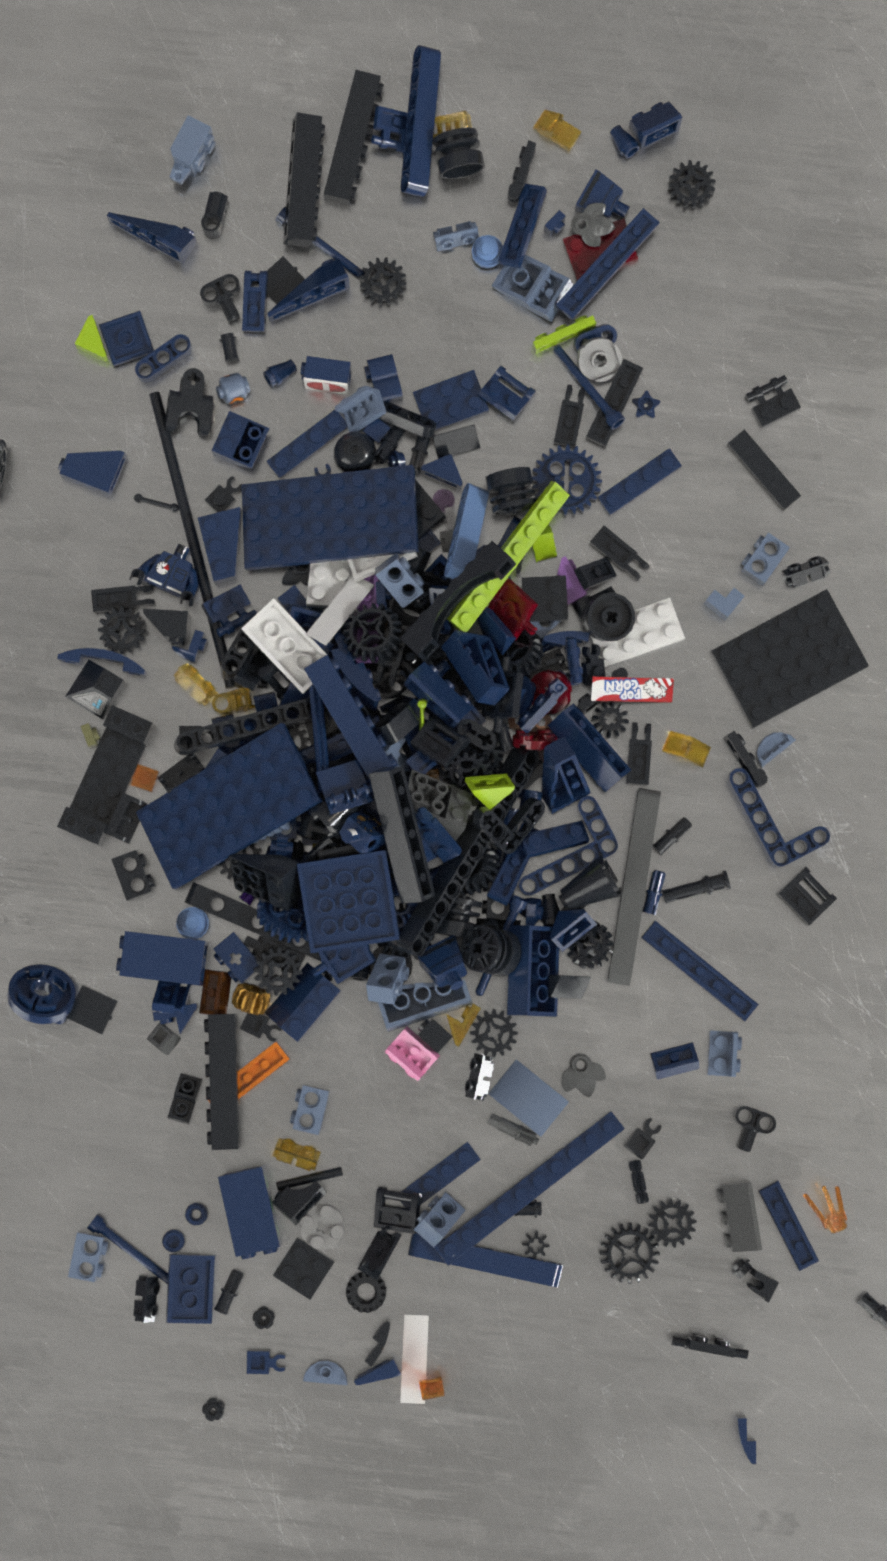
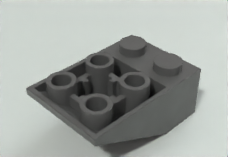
[408,769,473,842]

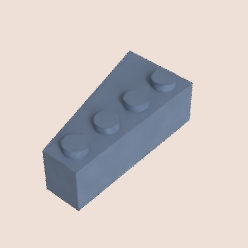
[378,979,472,1032]

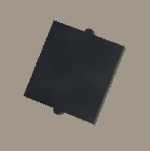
[256,256,305,305]
[67,985,118,1034]

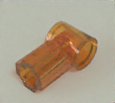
[419,1374,445,1400]

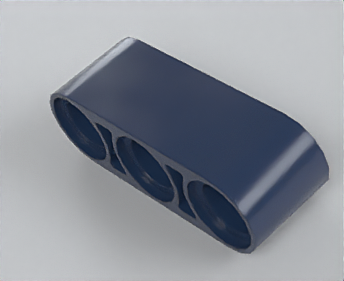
[135,334,192,383]

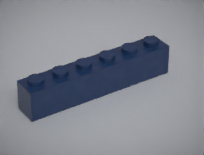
[304,655,398,780]

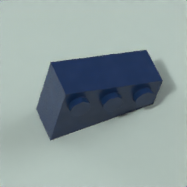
[542,737,591,814]

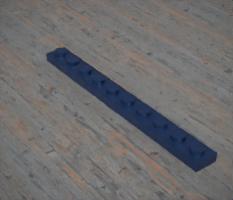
[434,1111,625,1266]

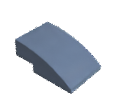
[492,255,574,322]
[488,1059,569,1137]

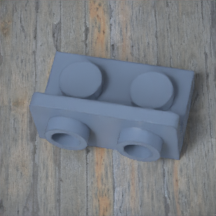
[707,1030,742,1077]

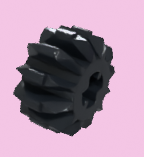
[591,701,629,739]

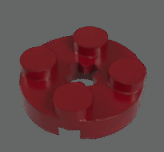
[531,670,572,715]
[512,728,557,750]

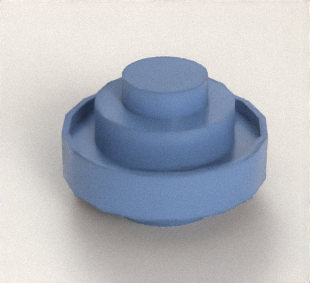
[472,235,503,268]
[176,907,209,939]

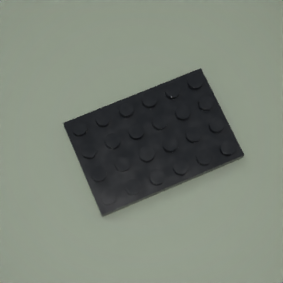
[711,589,869,729]

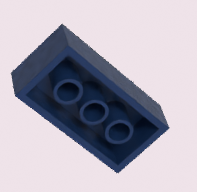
[507,925,559,1017]

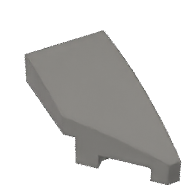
[440,507,455,553]

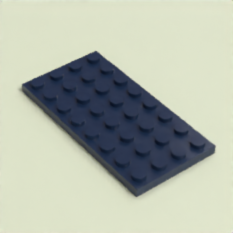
[242,465,419,571]
[136,723,323,889]

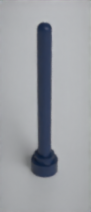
[275,206,364,278]
[553,345,625,430]
[475,895,528,996]
[87,1214,168,1285]

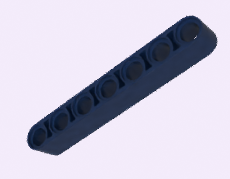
[401,45,441,197]
[408,1233,563,1287]

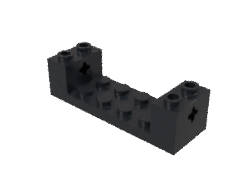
[57,705,156,847]

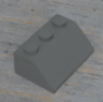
[718,1180,762,1252]

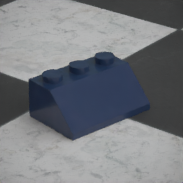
[404,662,472,729]
[265,962,341,1042]

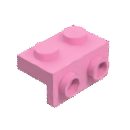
[385,1026,440,1081]

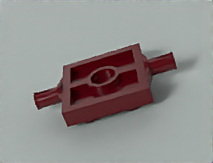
[488,579,538,641]

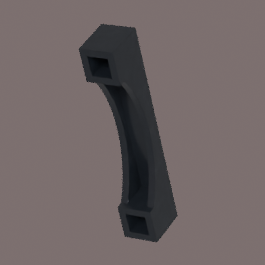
[400,541,516,662]

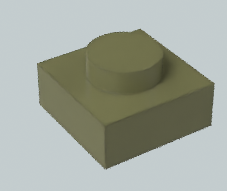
[80,723,100,749]

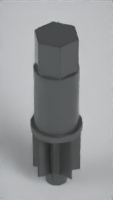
[487,1113,539,1146]

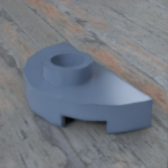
[756,732,796,768]
[303,1360,348,1385]

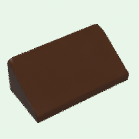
[199,969,232,1015]

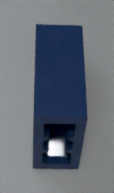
[58,450,127,496]

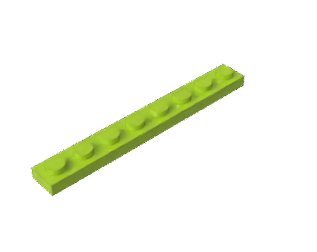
[447,481,570,632]

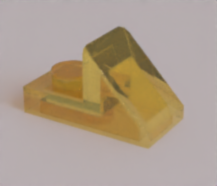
[533,110,582,152]
[446,1004,481,1047]

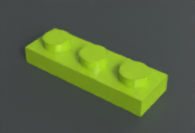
[532,315,596,354]

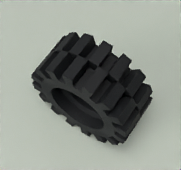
[346,1272,386,1313]

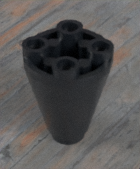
[308,797,365,839]

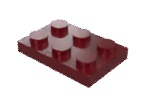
[562,219,638,281]

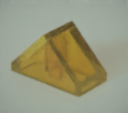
[662,731,711,768]

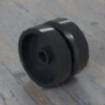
[582,593,635,641]

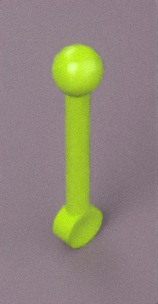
[417,699,427,730]

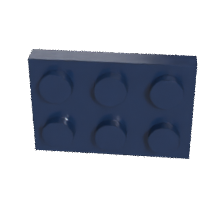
[413,370,489,431]
[166,1254,215,1324]

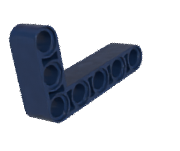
[727,768,830,868]
[518,796,618,896]

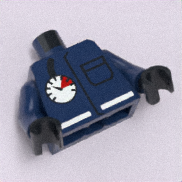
[129,544,198,607]

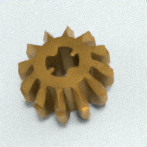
[231,983,270,1015]

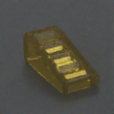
[433,110,472,138]

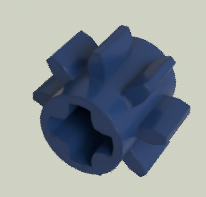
[269,836,293,859]

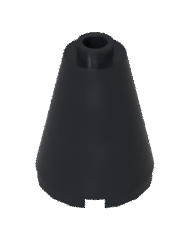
[559,855,623,909]

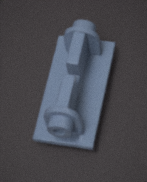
[433,221,479,252]

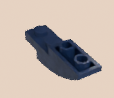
[329,629,381,711]

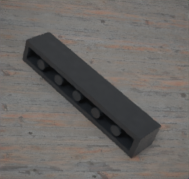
[324,70,384,206]
[283,112,325,248]
[369,765,435,904]
[204,1014,240,1150]

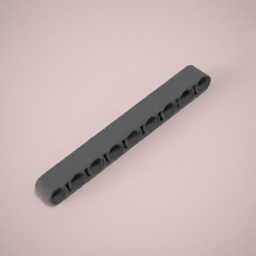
[608,788,661,986]

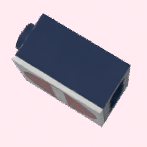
[300,356,352,395]

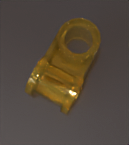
[212,687,255,716]

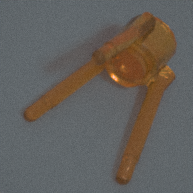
[804,1186,848,1234]

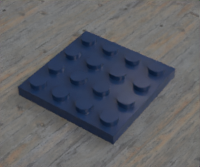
[297,850,400,953]

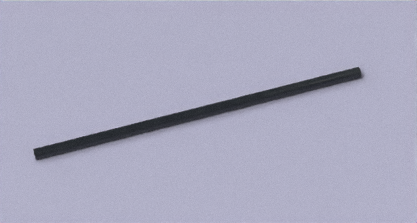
[149,392,236,689]

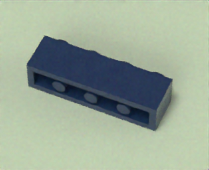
[548,703,631,792]

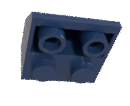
[211,411,270,469]

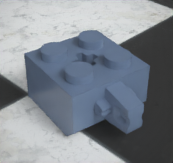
[169,115,216,185]

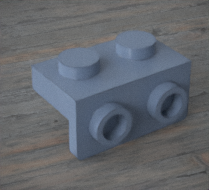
[335,386,387,432]

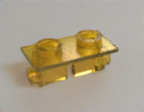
[173,663,218,706]
[273,1138,321,1171]

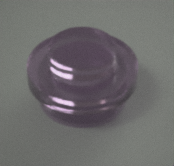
[433,489,455,511]

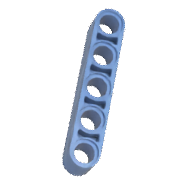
[444,483,489,579]

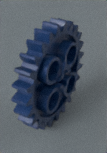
[532,444,602,516]
[257,897,308,943]

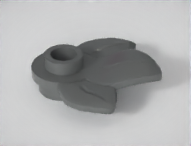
[571,203,615,247]
[562,1054,606,1097]

